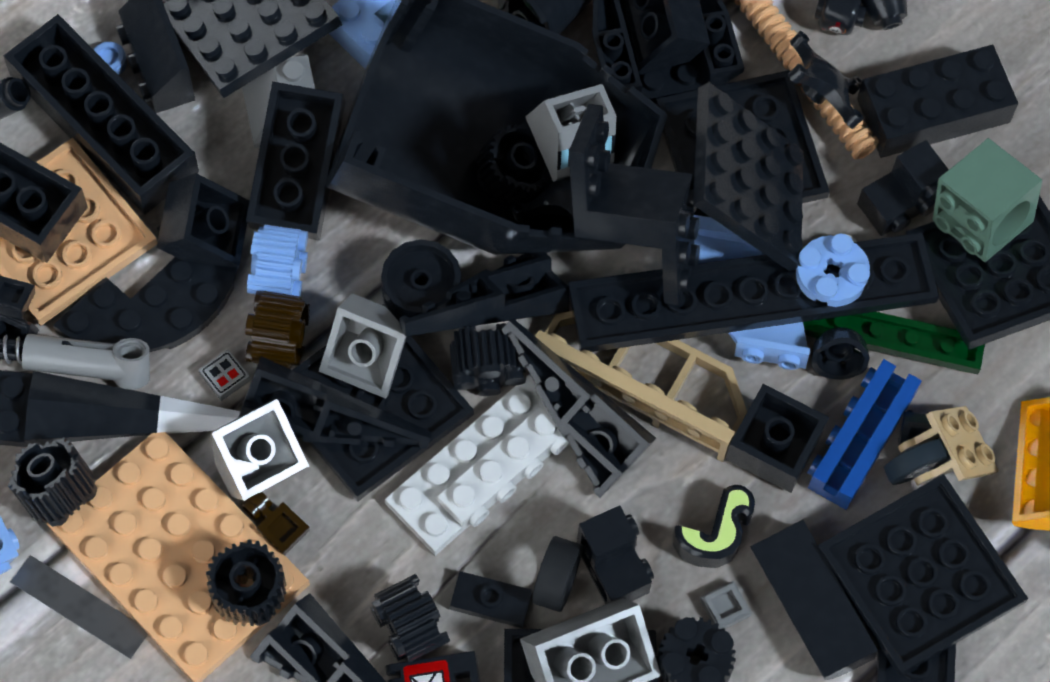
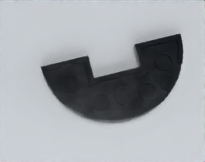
[53,225,239,352]

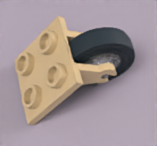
[884,406,999,487]

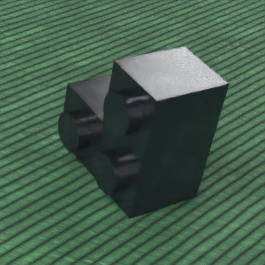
[857,140,949,236]
[576,505,654,605]

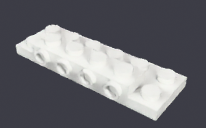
[385,374,569,556]

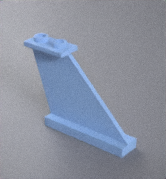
[694,215,810,370]

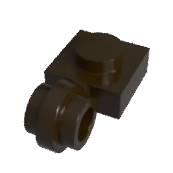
[241,491,310,555]

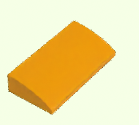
[1012,397,1050,531]

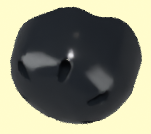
[811,327,870,380]

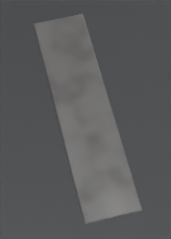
[10,555,148,659]

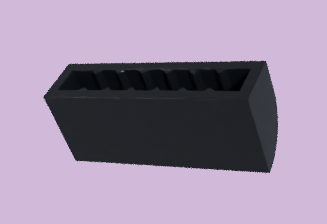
[750,520,878,680]

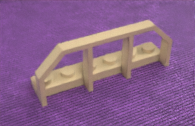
[535,310,747,462]

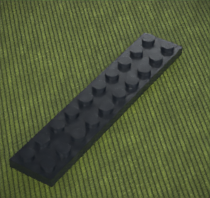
[568,233,939,352]

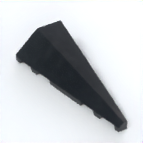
[501,318,656,498]

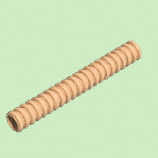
[734,0,879,160]

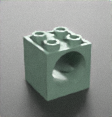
[932,138,1043,262]

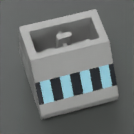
[525,84,617,182]

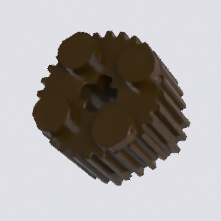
[245,291,310,369]

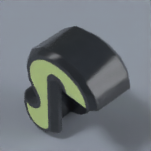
[673,485,755,568]

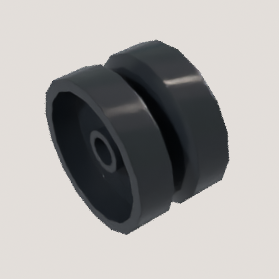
[381,239,461,322]

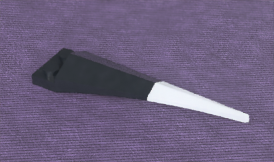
[0,370,240,447]

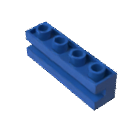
[807,359,922,510]

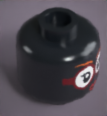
[814,0,867,35]

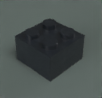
[726,384,829,493]

